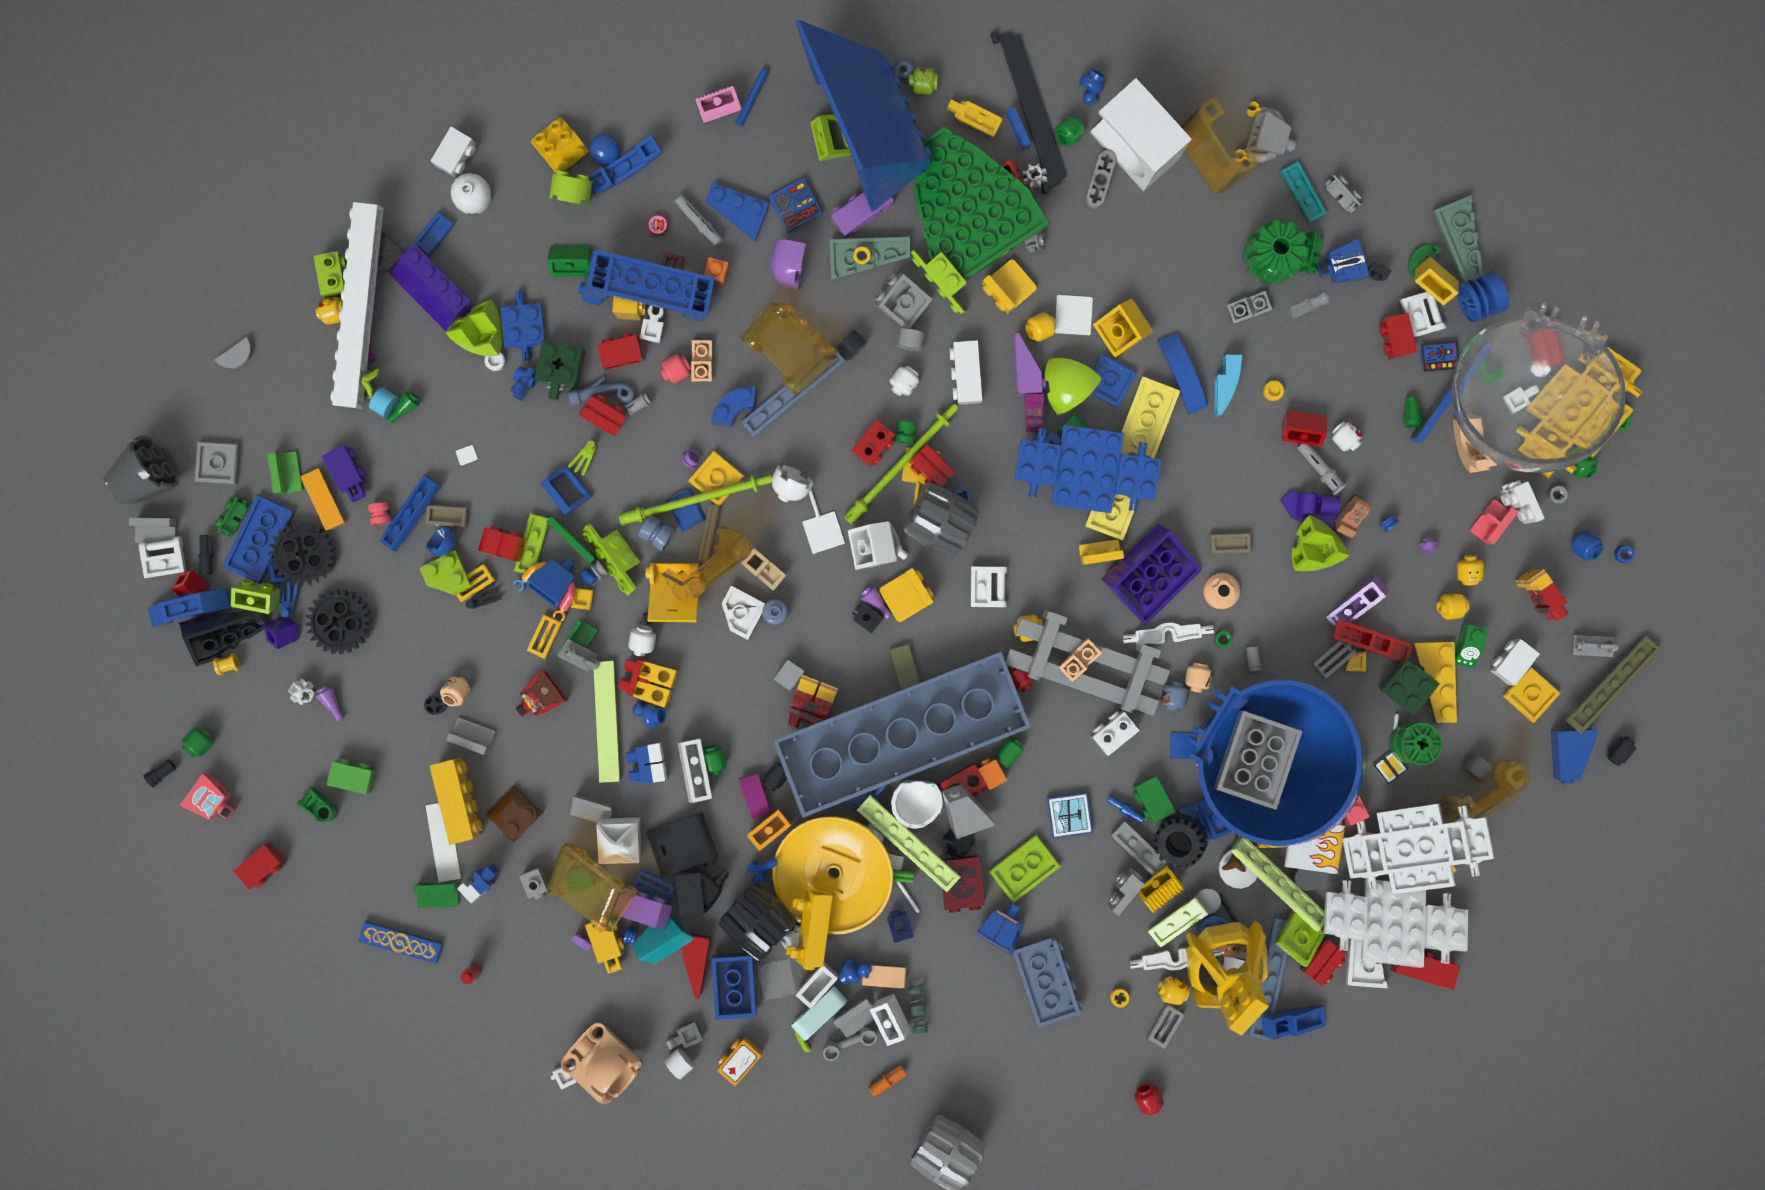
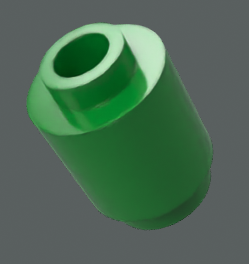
[995,737,1024,768]

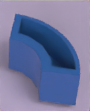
[711,386,757,427]

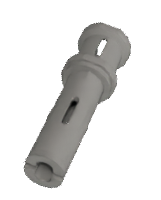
[1297,444,1348,496]

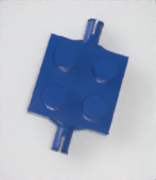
[500,292,545,361]

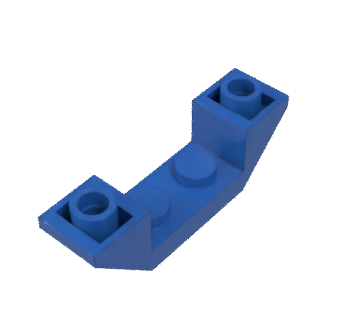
[148,588,232,627]

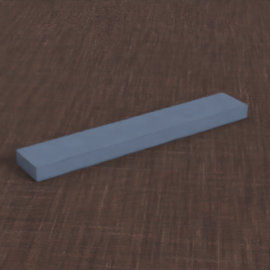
[741,346,846,438]
[1247,917,1288,1040]

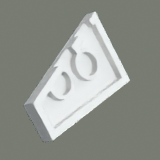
[1346,939,1388,988]

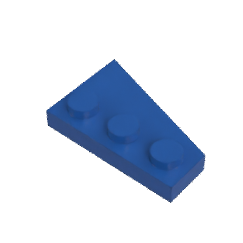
[706,183,769,241]

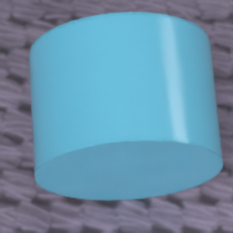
[369,387,399,418]

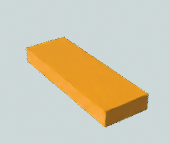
[301,468,346,531]

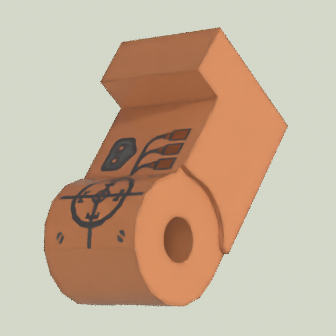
[1335,496,1371,538]

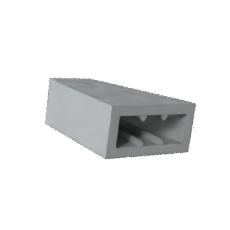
[942,785,994,839]

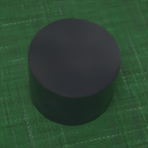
[837,330,867,360]

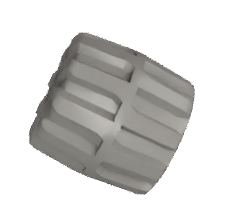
[910,1115,987,1190]

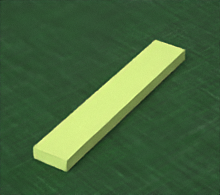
[594,661,620,783]
[857,795,961,892]
[1230,836,1325,932]

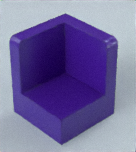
[264,617,299,649]

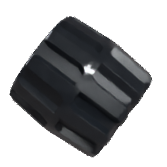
[719,882,797,961]

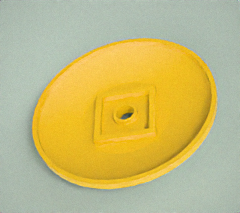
[772,816,893,934]

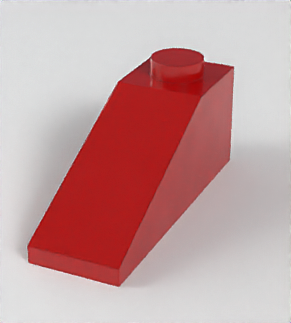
[680,932,711,1000]

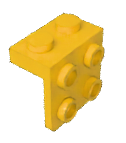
[531,117,589,173]
[982,259,1037,315]
[879,568,934,622]

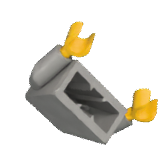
[1234,101,1296,163]

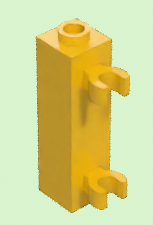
[786,890,832,970]

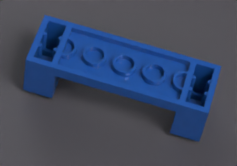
[583,249,714,322]

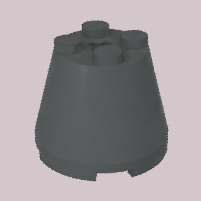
[103,436,180,504]

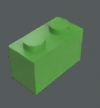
[326,758,377,794]

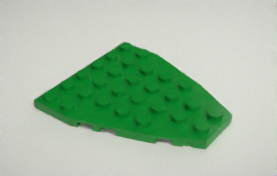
[914,127,1050,281]

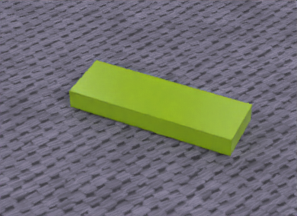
[514,513,549,574]

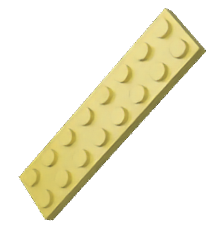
[1085,377,1180,541]

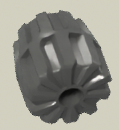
[904,483,979,557]

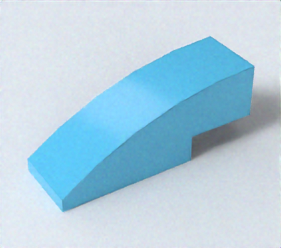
[1214,355,1242,417]

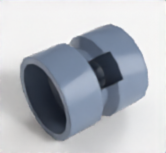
[638,515,675,551]

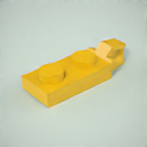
[947,99,1003,138]

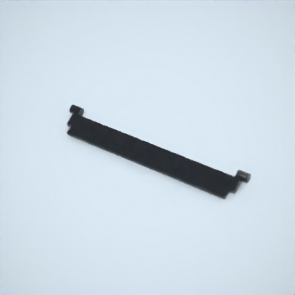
[990,32,1066,195]

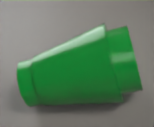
[1402,397,1423,428]

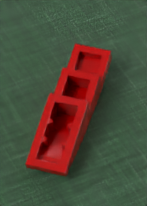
[1332,619,1413,661]

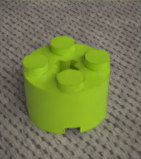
[549,170,593,205]

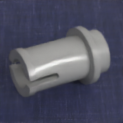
[625,393,652,416]
[1246,646,1263,672]

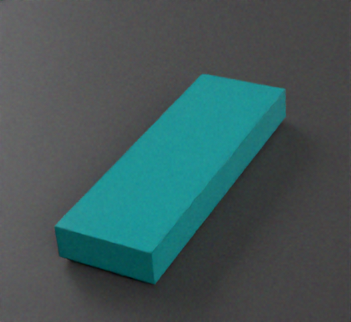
[1280,161,1327,224]

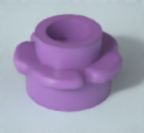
[682,449,701,469]
[1418,538,1439,554]

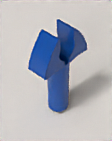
[746,858,778,882]

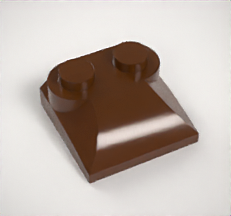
[486,785,543,842]

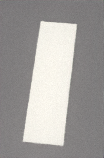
[425,803,461,882]

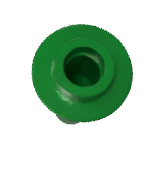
[387,391,420,424]

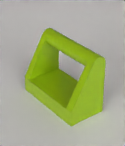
[810,115,851,161]

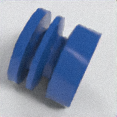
[1457,271,1509,323]

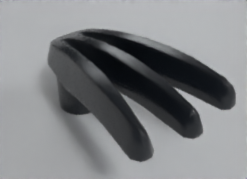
[465,583,502,609]

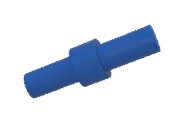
[1107,795,1145,823]

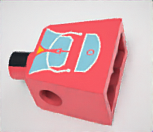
[180,772,234,820]

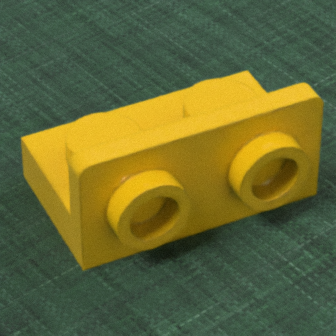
[1079,540,1124,565]

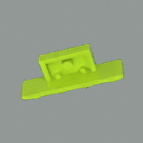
[911,250,968,314]
[581,523,640,596]

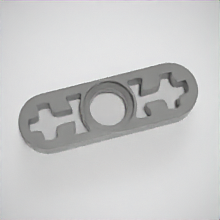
[1086,150,1116,209]

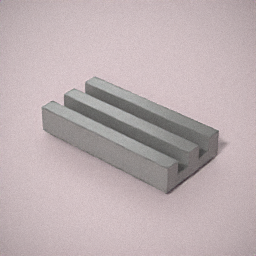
[1312,641,1357,679]
[1147,1003,1185,1049]

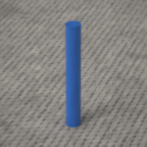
[735,69,769,126]

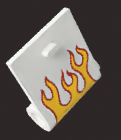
[1284,821,1345,874]

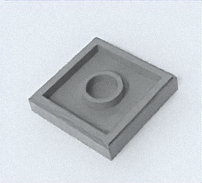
[195,441,240,485]

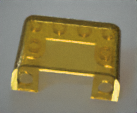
[1180,96,1259,193]
[740,302,837,394]
[1439,759,1530,822]

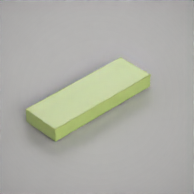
[1148,896,1209,947]

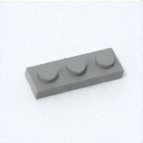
[1110,821,1167,876]

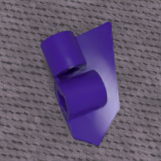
[1280,491,1340,532]

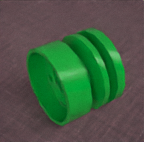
[1389,722,1443,765]

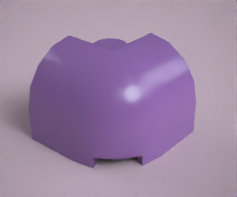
[771,239,807,290]

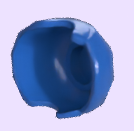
[589,134,620,165]
[426,526,457,556]

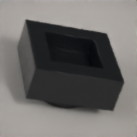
[1367,262,1392,281]

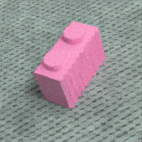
[696,86,741,123]

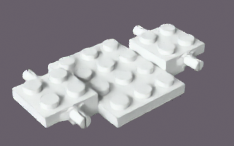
[1343,803,1495,894]
[1324,879,1468,968]

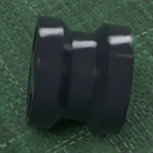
[424,694,447,715]

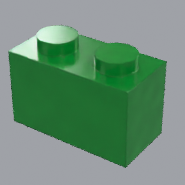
[1132,775,1176,823]

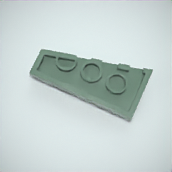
[830,237,910,280]

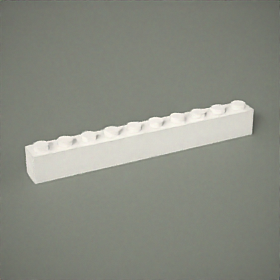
[331,202,384,409]

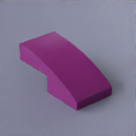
[739,772,771,819]

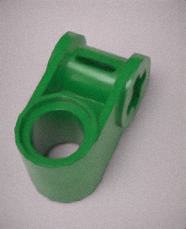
[297,786,338,822]

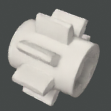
[1023,163,1047,190]
[288,678,316,705]

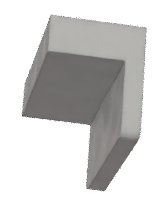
[129,518,177,543]
[446,718,496,755]
[569,795,615,823]
[833,995,874,1038]

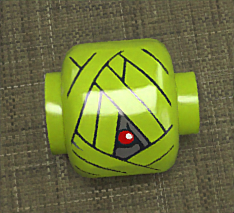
[909,67,938,95]

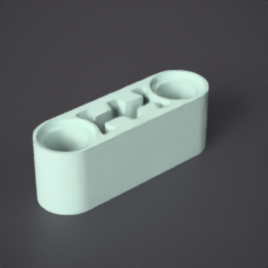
[791,985,848,1041]

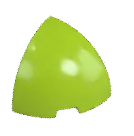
[445,299,503,356]
[1045,358,1102,415]
[1292,515,1350,571]

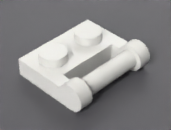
[1400,292,1446,338]
[139,536,187,578]
[971,567,1007,607]

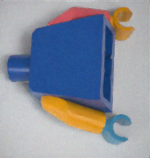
[513,558,575,622]

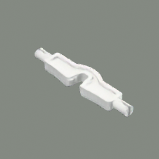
[1123,623,1214,644]
[1129,947,1221,970]

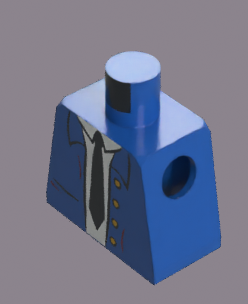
[1317,239,1369,283]

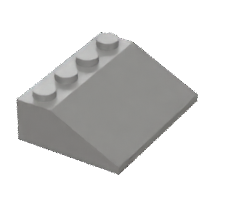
[1213,711,1302,810]

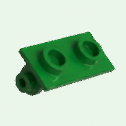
[1298,231,1323,275]
[215,495,249,537]

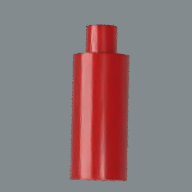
[460,964,482,984]

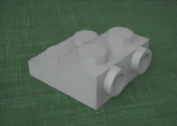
[874,273,932,329]
[1108,867,1145,916]

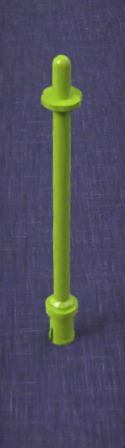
[843,404,958,525]
[619,474,773,526]

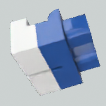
[626,742,668,784]
[457,864,500,903]

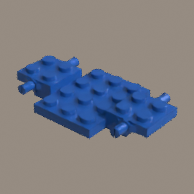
[1015,424,1162,513]

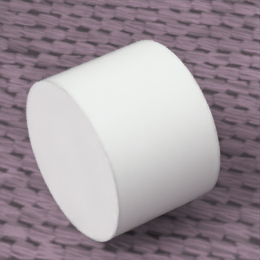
[664,1048,694,1080]

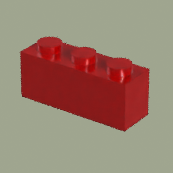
[1390,951,1460,990]

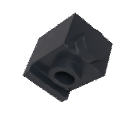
[852,604,884,634]

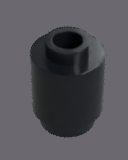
[1606,736,1637,767]
[762,762,787,792]

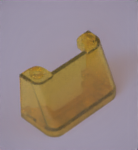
[661,525,751,603]
[547,843,638,932]

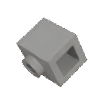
[519,866,550,900]

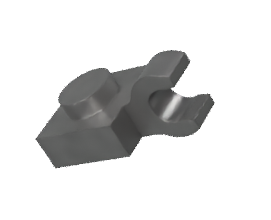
[666,1021,703,1049]

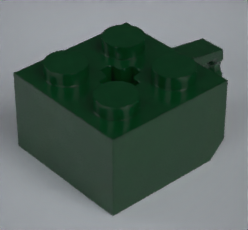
[535,340,585,401]

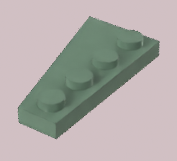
[1433,195,1483,282]

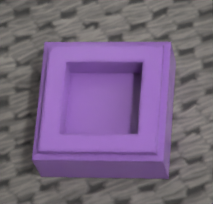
[571,931,592,951]

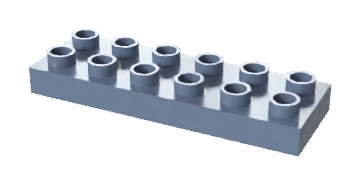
[773,652,1031,818]

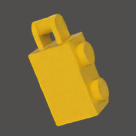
[585,914,625,974]

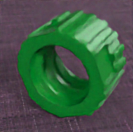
[1213,630,1233,648]

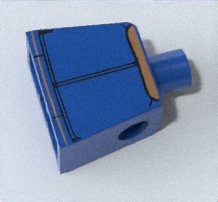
[976,903,1024,955]

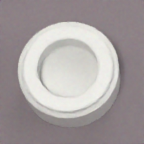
[485,352,506,371]

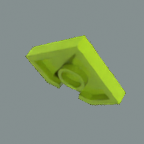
[419,550,472,596]

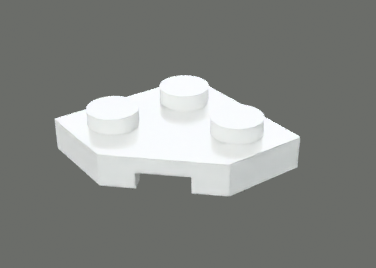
[722,586,765,640]

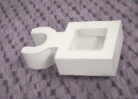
[640,306,664,343]

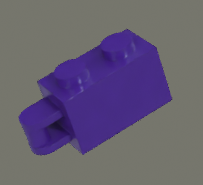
[322,445,367,503]

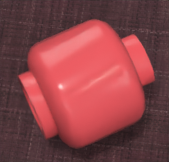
[660,354,691,384]

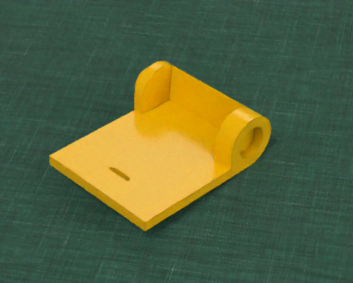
[646,563,700,622]

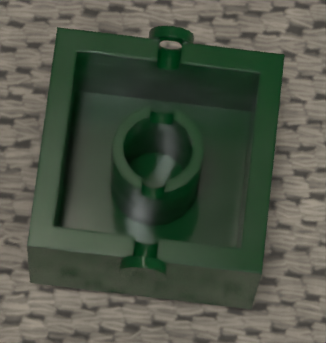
[1379,656,1440,716]

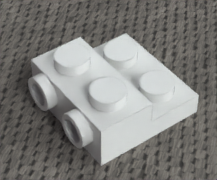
[1500,480,1545,524]

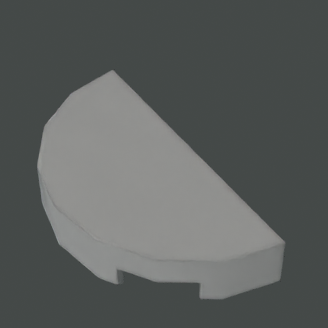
[214,337,252,369]

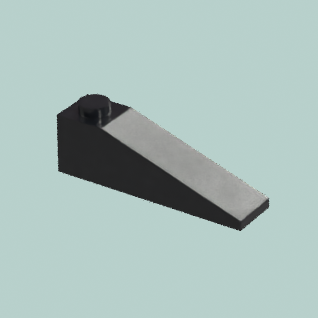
[179,610,268,666]

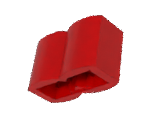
[478,525,526,562]

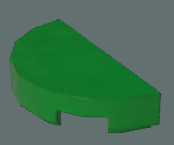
[1408,245,1442,280]

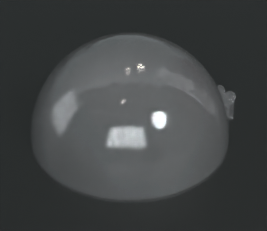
[1451,302,1626,473]

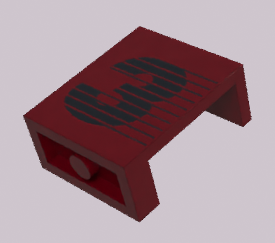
[942,855,985,913]

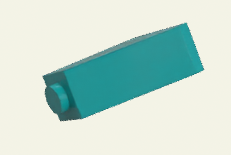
[632,914,694,965]

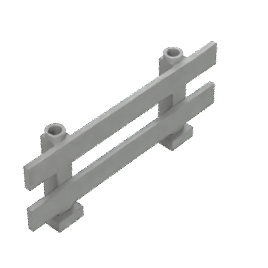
[1005,610,1170,716]

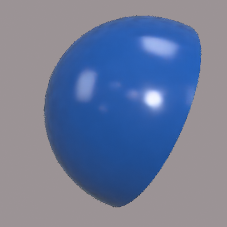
[1186,680,1365,846]

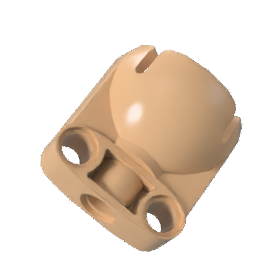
[561,1023,642,1104]

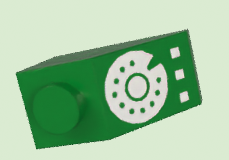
[1455,624,1489,668]

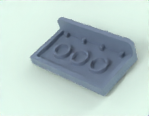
[1013,936,1083,1028]

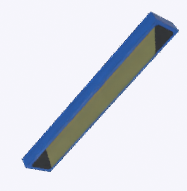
[1409,339,1491,443]

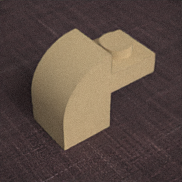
[741,548,787,591]

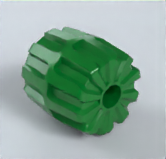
[1242,219,1309,285]

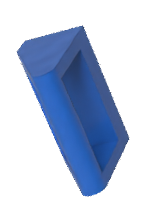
[540,465,593,516]

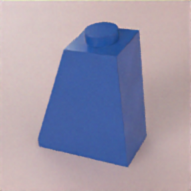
[1551,728,1598,784]

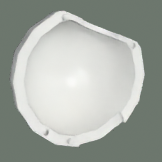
[891,779,943,829]

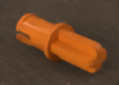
[868,1065,907,1097]

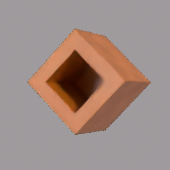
[704,257,730,286]
[977,757,1008,790]

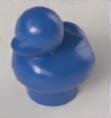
[1079,69,1105,105]
[633,701,666,728]
[838,958,872,985]

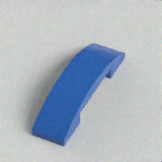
[588,135,663,195]
[1157,333,1207,414]

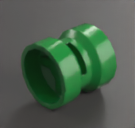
[895,421,917,444]

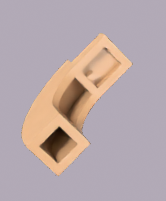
[1453,415,1497,473]

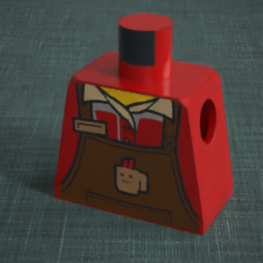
[515,670,568,717]

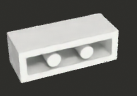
[949,340,982,405]
[677,739,712,803]

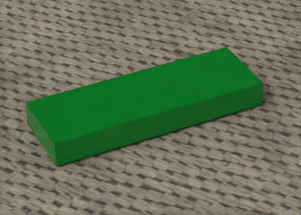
[546,517,598,564]

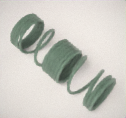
[907,987,928,1034]

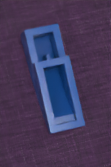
[1262,1006,1326,1040]

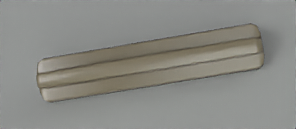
[698,504,720,563]

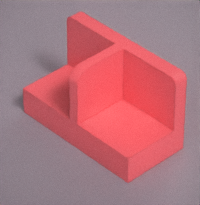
[1470,499,1518,545]

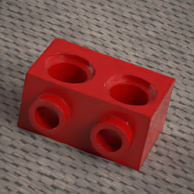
[939,763,986,796]

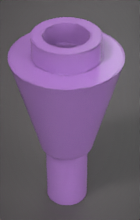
[860,585,892,619]
[315,685,344,721]

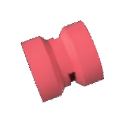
[368,502,391,525]

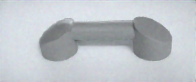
[823,1027,877,1061]

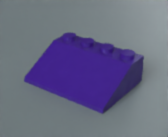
[1101,523,1202,625]

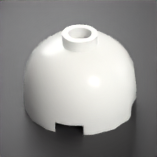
[450,173,491,214]
[772,465,813,502]

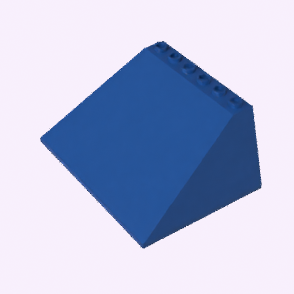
[795,20,932,212]

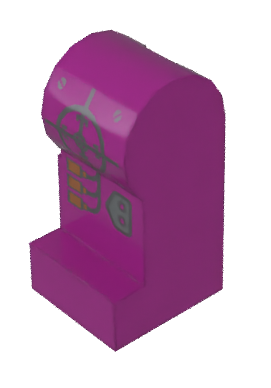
[1024,394,1044,432]

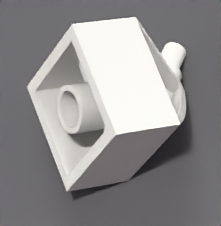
[848,521,908,570]
[596,817,642,864]

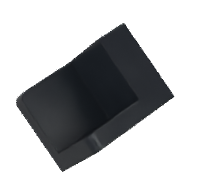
[942,828,975,858]

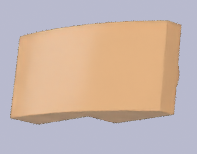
[691,340,713,381]
[1059,637,1102,682]
[862,965,907,988]

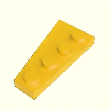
[1412,642,1457,723]

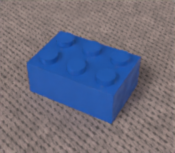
[711,952,757,1020]

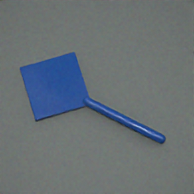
[1170,711,1217,759]

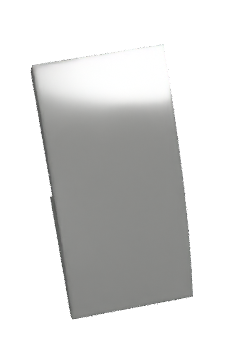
[1227,291,1272,324]

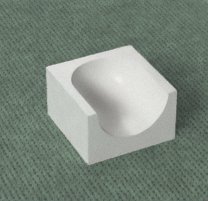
[1090,78,1192,191]

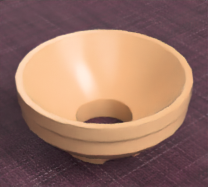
[1203,573,1240,609]

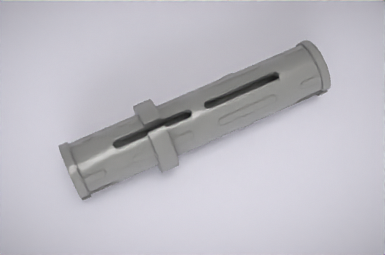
[674,194,724,247]

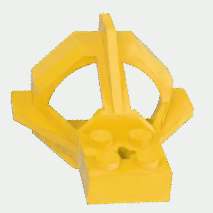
[1186,921,1269,1036]

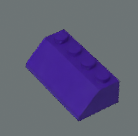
[391,243,475,331]

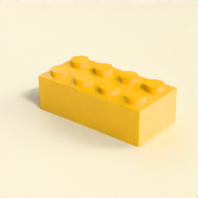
[430,757,483,845]

